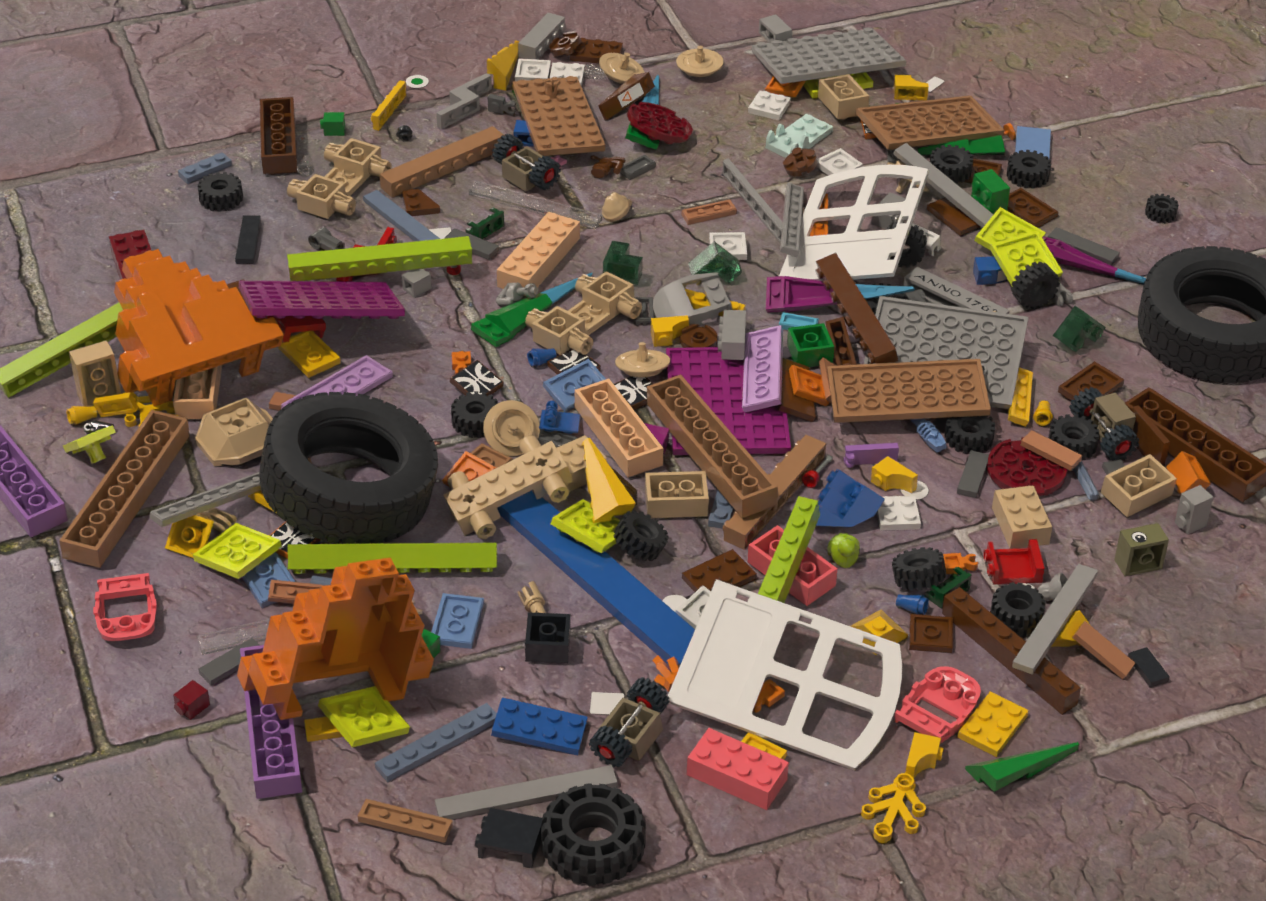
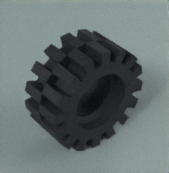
[1145,194,1179,224]

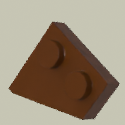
[402,189,440,216]

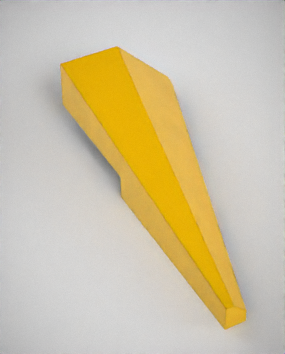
[487,40,519,91]
[582,438,636,523]

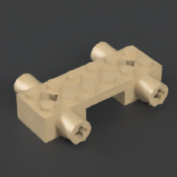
[287,138,392,219]
[525,271,642,355]
[444,436,573,540]

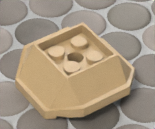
[195,398,273,466]

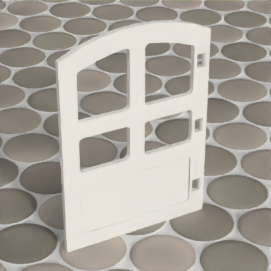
[779,165,929,281]
[668,579,902,770]

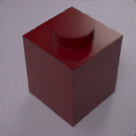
[173,680,210,720]

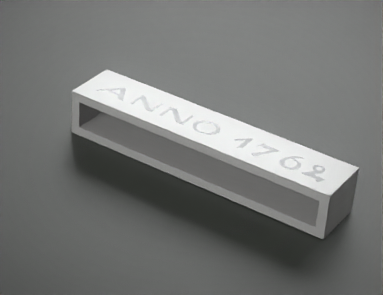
[904,267,1010,314]

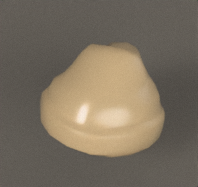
[602,192,632,222]

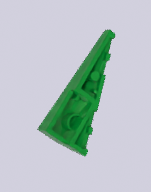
[918,135,1005,155]
[965,742,1079,792]

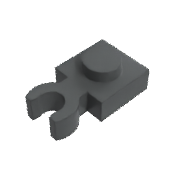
[487,94,516,115]

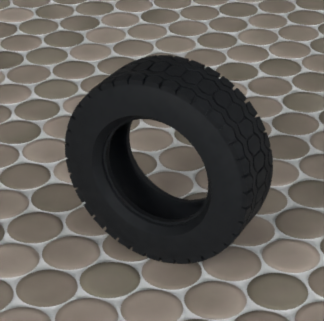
[1138,246,1266,383]
[259,392,438,544]

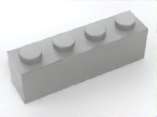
[518,13,566,60]
[718,310,746,360]

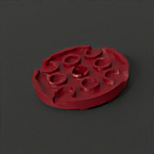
[627,102,693,144]
[987,437,1067,497]

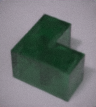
[603,241,643,285]
[688,241,742,283]
[1053,306,1106,352]

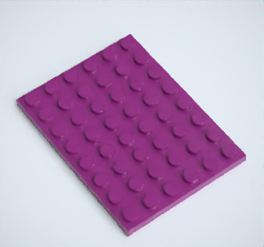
[239,280,405,319]
[666,347,791,455]

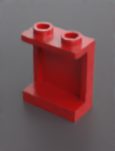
[267,316,326,343]
[983,539,1045,585]

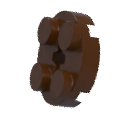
[549,31,582,57]
[783,147,818,177]
[680,324,717,348]

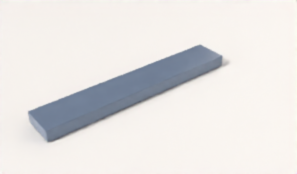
[363,190,440,241]

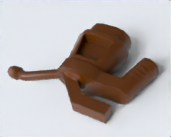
[591,155,626,178]

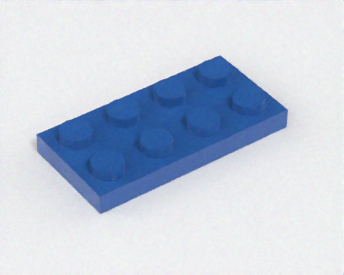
[491,697,588,756]

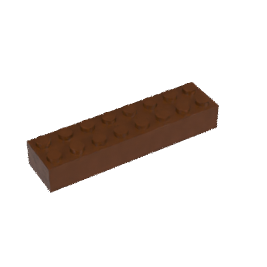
[1125,387,1266,502]

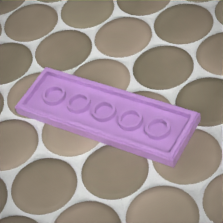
[742,325,783,413]
[281,355,393,409]

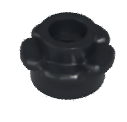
[396,125,413,141]

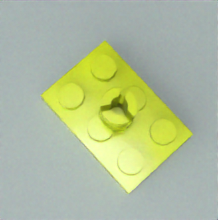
[63,425,116,464]

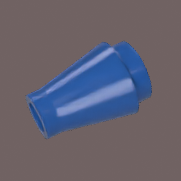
[527,348,557,367]
[896,594,929,615]

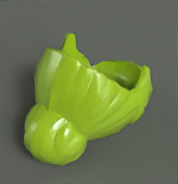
[827,533,860,568]

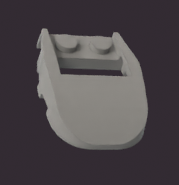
[653,272,732,325]

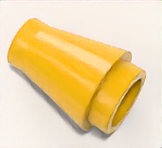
[1033,400,1053,426]
[66,406,97,425]

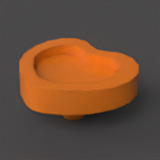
[1003,123,1016,140]

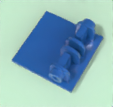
[539,401,580,434]

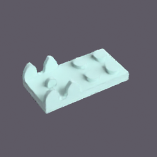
[765,114,833,158]

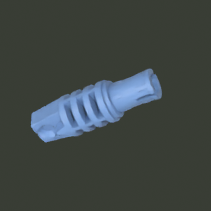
[910,418,947,452]

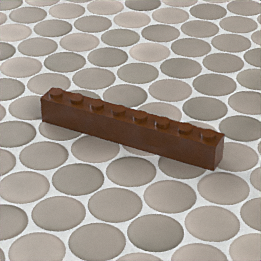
[815,252,898,364]
[942,587,1081,715]

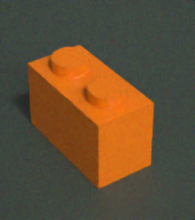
[1166,451,1211,495]

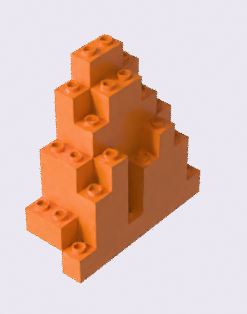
[114,249,284,407]
[237,557,434,720]

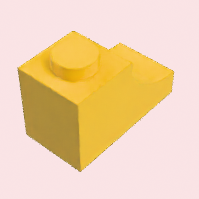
[893,75,929,101]
[651,315,689,347]
[871,456,918,493]
[905,732,944,778]

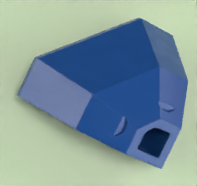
[816,469,885,527]

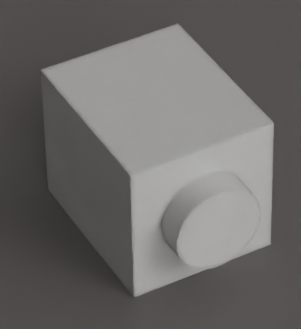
[402,269,431,298]

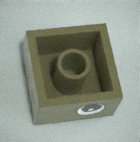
[1114,523,1169,577]

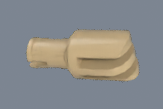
[199,508,237,533]
[517,581,546,613]

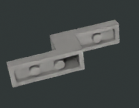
[437,73,492,129]

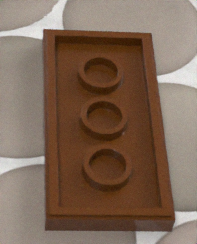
[778,358,816,422]

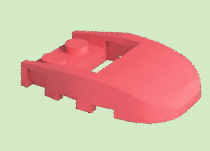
[93,573,157,641]
[895,666,981,744]

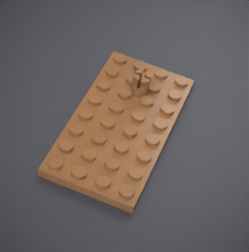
[512,76,605,156]
[856,96,1005,150]
[827,359,991,423]

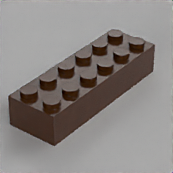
[260,97,298,174]

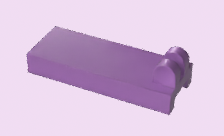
[844,443,899,468]

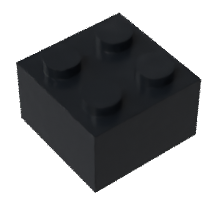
[525,612,571,663]

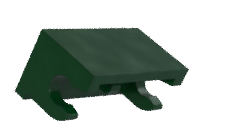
[466,207,504,239]
[925,567,972,609]

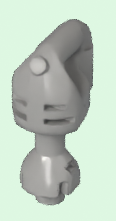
[496,282,538,305]

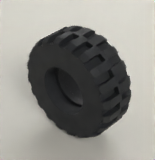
[541,783,646,886]

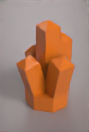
[652,655,680,692]

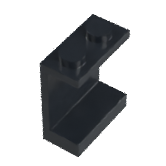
[475,808,542,868]

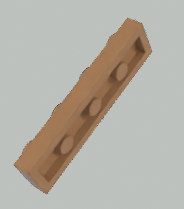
[358,799,453,843]

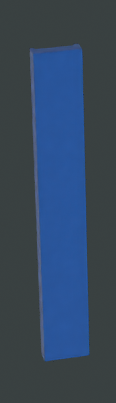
[497,490,695,665]

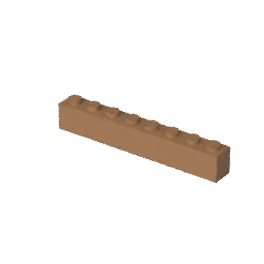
[380,126,505,198]
[722,435,826,550]

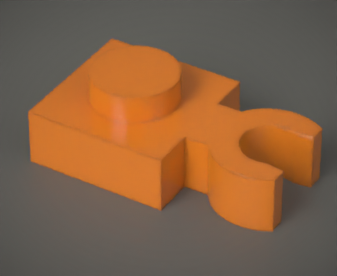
[452,351,471,374]
[943,553,978,574]
[753,679,785,713]

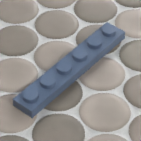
[375,703,497,782]

